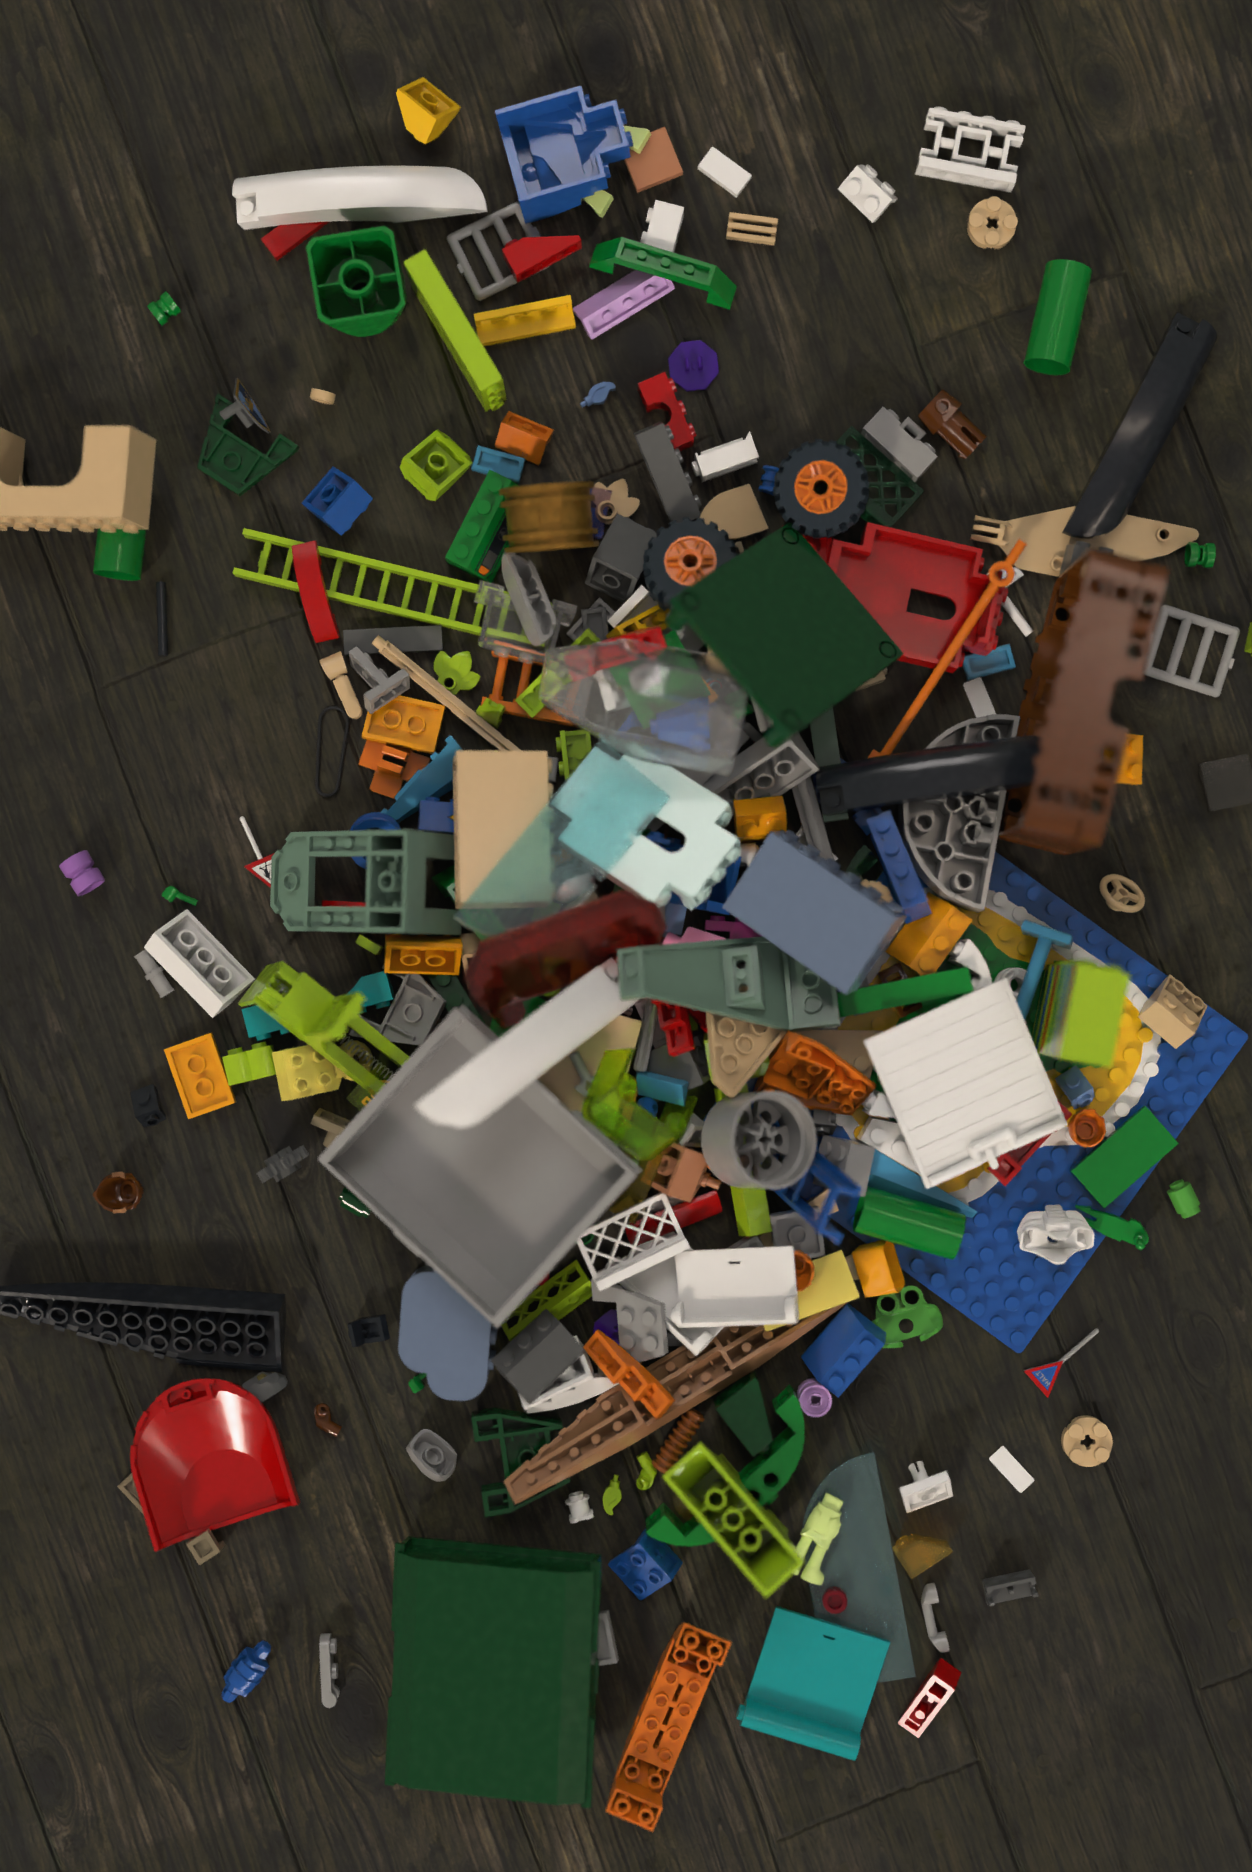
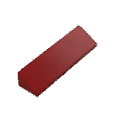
[624,1190,722,1246]

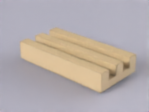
[726,212,778,245]

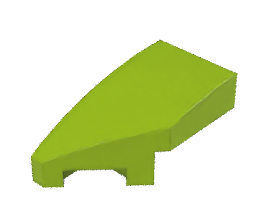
[476,698,506,729]

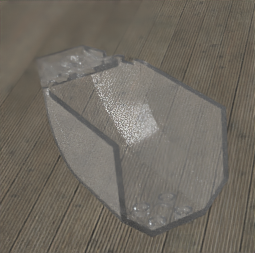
[538,638,747,777]

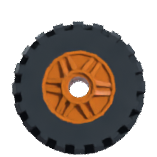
[773,439,869,539]
[643,517,738,611]

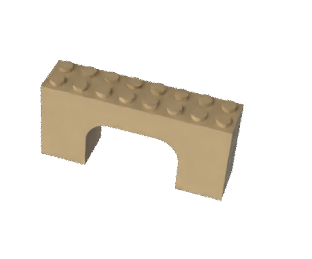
[0,426,156,533]

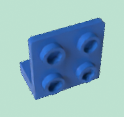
[608,1529,683,1600]

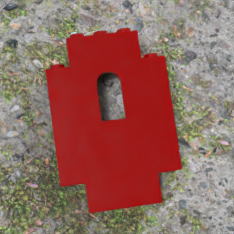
[826,522,1008,673]

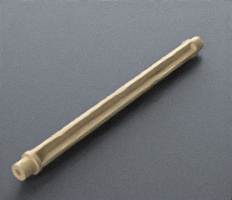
[372,635,522,751]

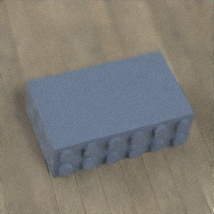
[722,830,907,994]

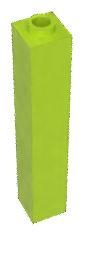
[714,1084,772,1237]

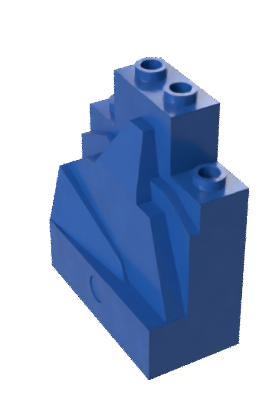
[495,85,633,224]

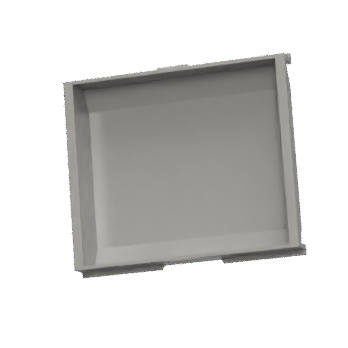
[318,1004,642,1328]

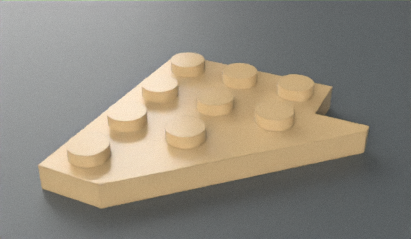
[706,986,787,1099]

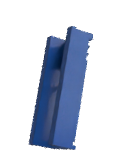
[770,1150,862,1244]

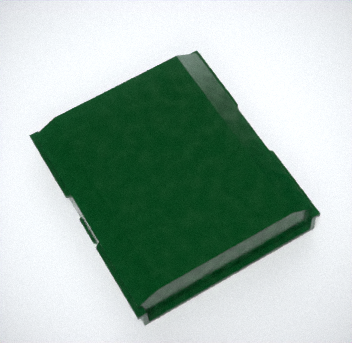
[385,1536,602,1809]

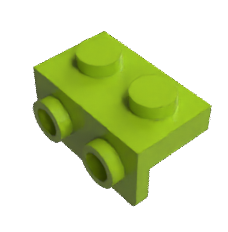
[556,729,592,782]

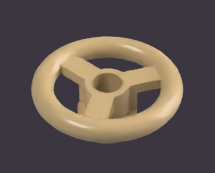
[1099,874,1145,913]

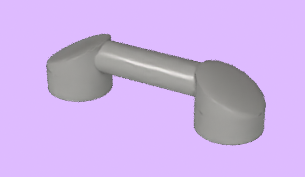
[921,1582,950,1653]

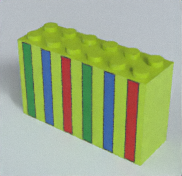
[1031,960,1130,1068]

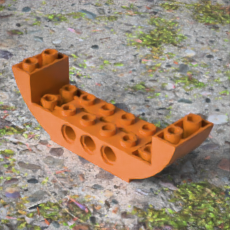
[606,1622,731,1831]

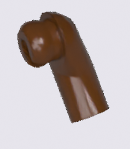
[314,1403,342,1437]

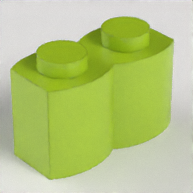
[222,1041,276,1086]

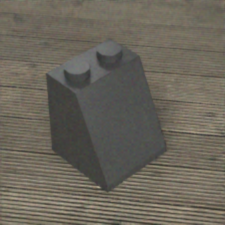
[585,513,657,603]
[633,1028,711,1102]

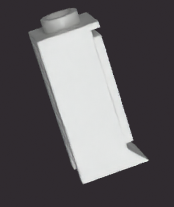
[691,431,759,482]

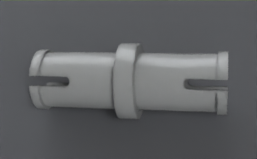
[134,949,174,998]

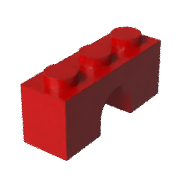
[638,372,696,451]

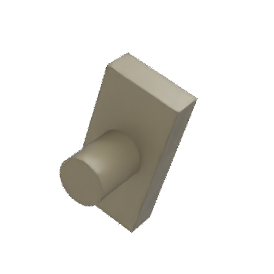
[311,1108,351,1148]

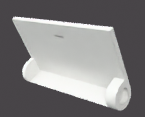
[611,1231,724,1356]
[672,1245,799,1328]

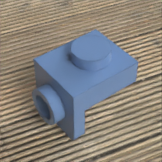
[1055,1065,1095,1110]

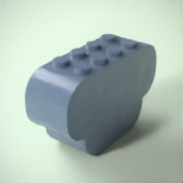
[398,1266,498,1401]

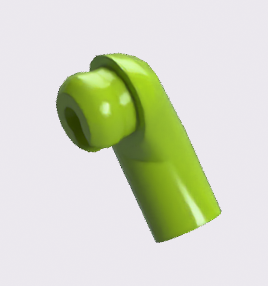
[636,1451,657,1491]

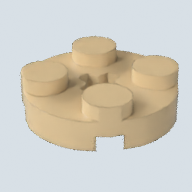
[967,196,1018,249]
[1061,1415,1113,1467]

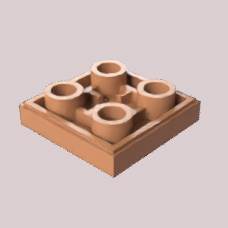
[624,127,683,193]

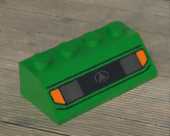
[445,470,519,585]

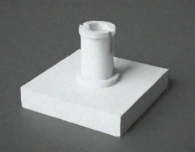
[899,1461,953,1513]

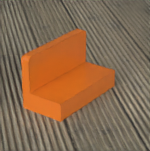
[495,411,554,465]

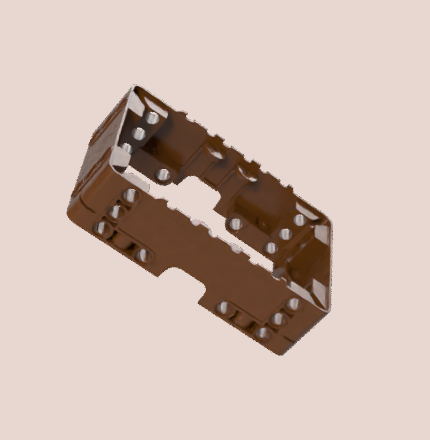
[998,548,1169,856]

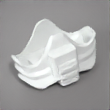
[1017,1205,1094,1265]

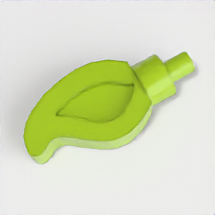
[603,1474,622,1515]

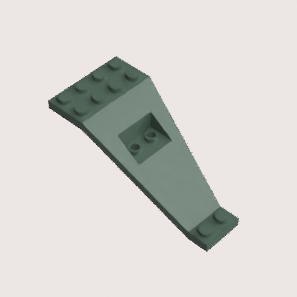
[617,937,841,1032]

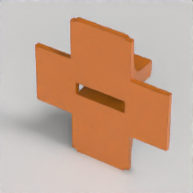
[358,740,430,799]

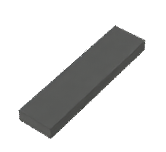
[343,625,443,656]

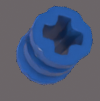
[758,465,779,495]

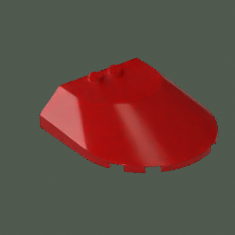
[130,1378,301,1552]

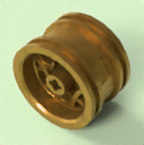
[499,482,599,553]

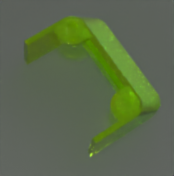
[582,1048,698,1161]

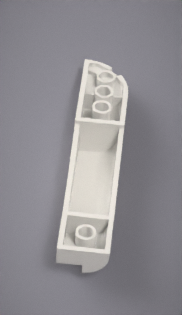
[232,166,488,230]
[414,957,639,1128]

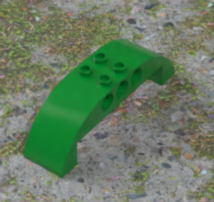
[646,1384,804,1546]

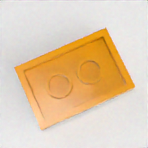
[362,695,446,754]
[164,1033,236,1119]

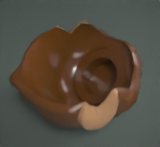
[93,1172,144,1213]

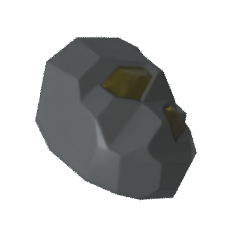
[242,1371,288,1402]

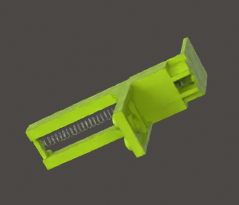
[238,961,410,1096]

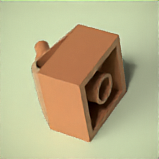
[641,1135,722,1203]

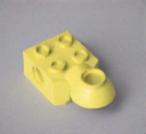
[272,1040,373,1101]

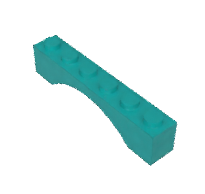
[241,971,395,1041]

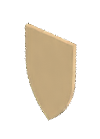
[699,484,768,540]

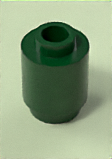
[338,1186,372,1218]

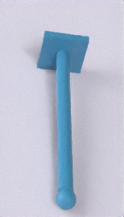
[1016,920,1073,1021]

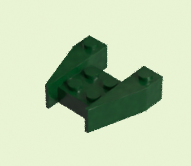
[471,1408,570,1517]

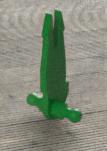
[1075,1205,1149,1250]

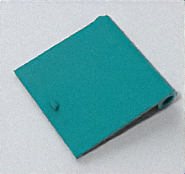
[736,1606,890,1761]

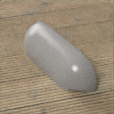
[502,552,556,646]

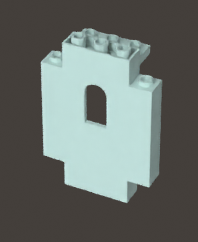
[550,742,741,911]

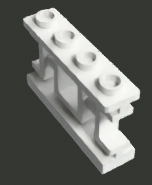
[915,107,1026,192]

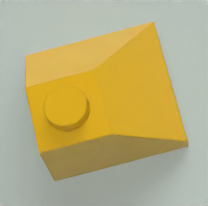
[396,77,461,144]

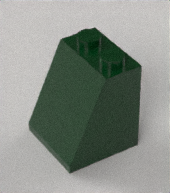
[714,1371,773,1456]

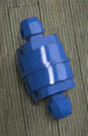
[221,1641,271,1703]

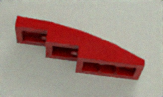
[651,999,695,1057]

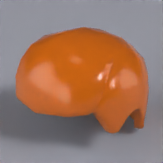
[1068,1109,1106,1147]
[794,1250,815,1291]

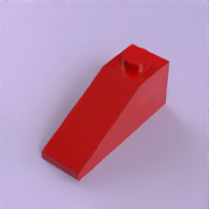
[502,235,582,283]
[898,1657,962,1738]

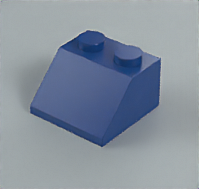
[301,466,373,536]

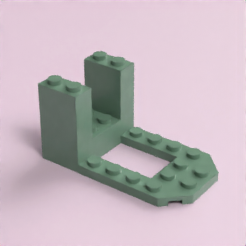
[270,830,462,935]

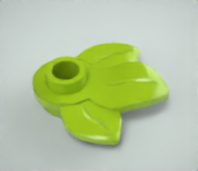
[434,651,480,695]

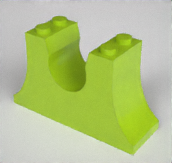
[663,1442,805,1598]

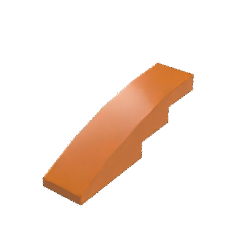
[583,1330,675,1419]

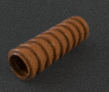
[651,1408,705,1474]

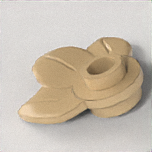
[591,479,640,524]

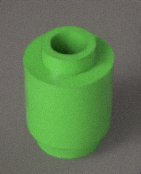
[1167,1179,1201,1218]

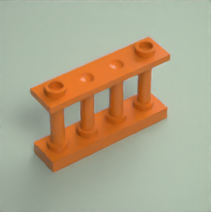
[481,646,580,728]

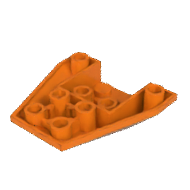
[753,1031,876,1116]

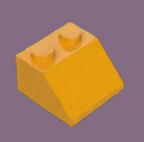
[733,796,787,843]

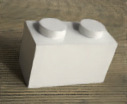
[640,200,684,253]

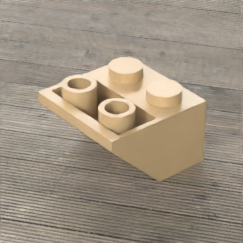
[1138,974,1208,1049]

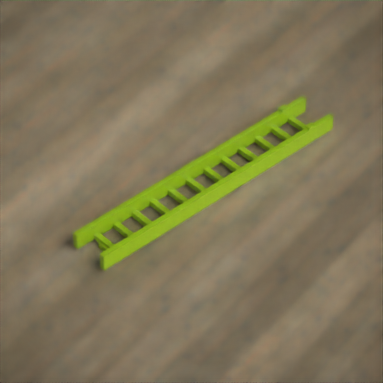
[233,528,556,651]

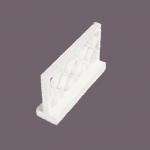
[576,1192,690,1291]

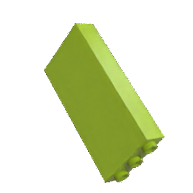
[403,249,507,412]

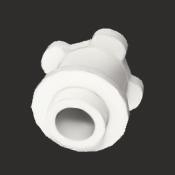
[565,1491,594,1523]

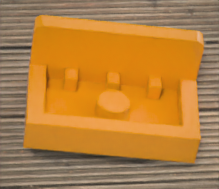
[1103,734,1143,785]

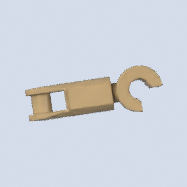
[319,651,363,719]

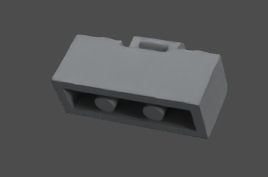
[860,407,938,483]

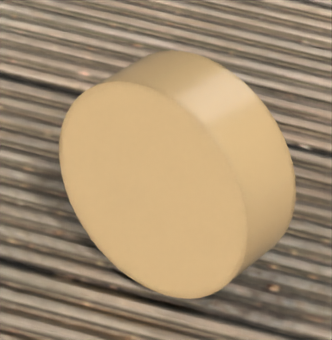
[310,388,336,405]

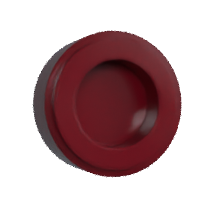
[822,1586,847,1614]

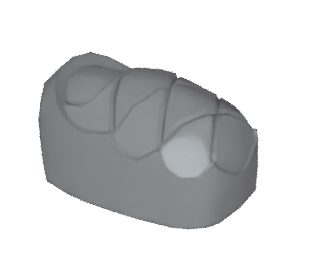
[406,1429,457,1482]

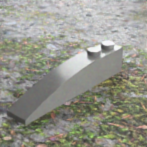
[702,733,819,815]

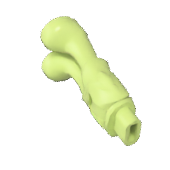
[793,1493,844,1585]

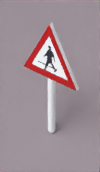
[240,816,274,888]

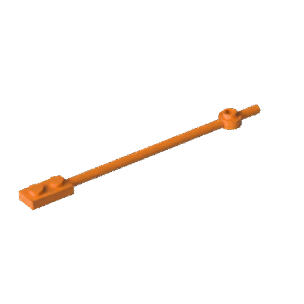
[868,539,1027,758]

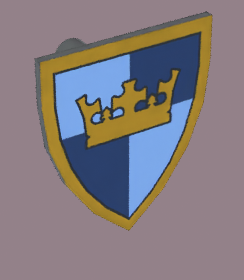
[220,378,271,434]

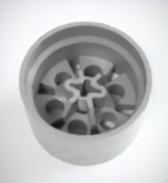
[701,1091,816,1189]

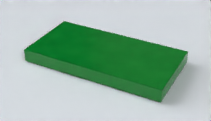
[1070,1106,1179,1208]

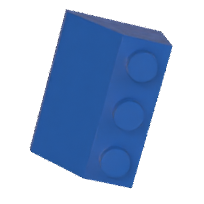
[801,1303,886,1398]

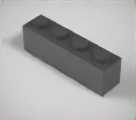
[633,421,702,523]

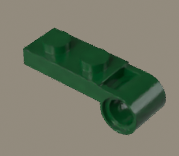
[428,974,486,1025]

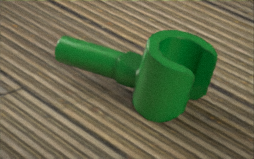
[161,886,198,906]
[409,1373,427,1393]

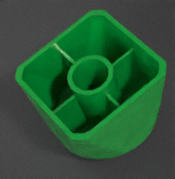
[306,226,407,337]

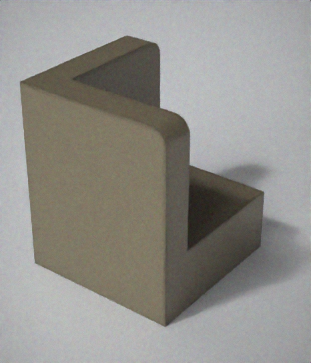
[186,1529,226,1565]

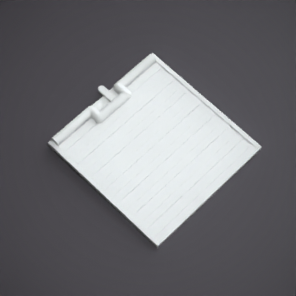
[863,977,1067,1189]

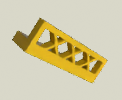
[474,295,576,346]

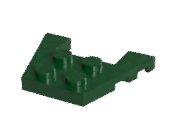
[197,394,299,496]

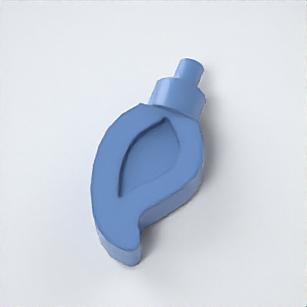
[580,382,616,407]

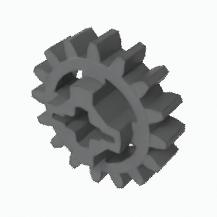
[256,1145,309,1183]

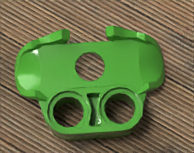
[872,1286,943,1348]

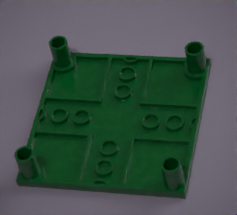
[665,521,904,748]

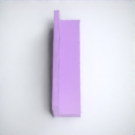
[573,270,675,340]

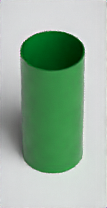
[1024,259,1092,375]
[93,529,146,581]
[853,1186,966,1260]

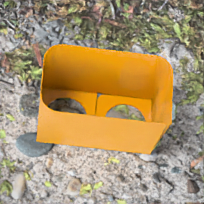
[851,1240,905,1298]

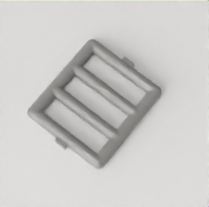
[447,202,549,301]
[1143,605,1240,697]

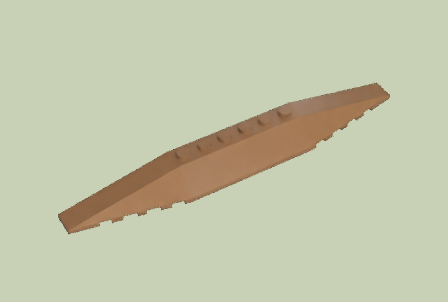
[503,1290,860,1504]

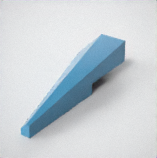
[367,735,463,830]
[867,1149,977,1218]

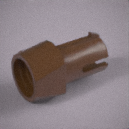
[918,389,987,459]

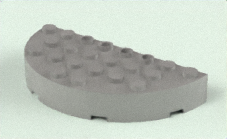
[898,714,1020,913]

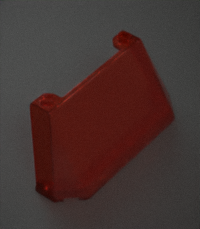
[464,890,667,1029]

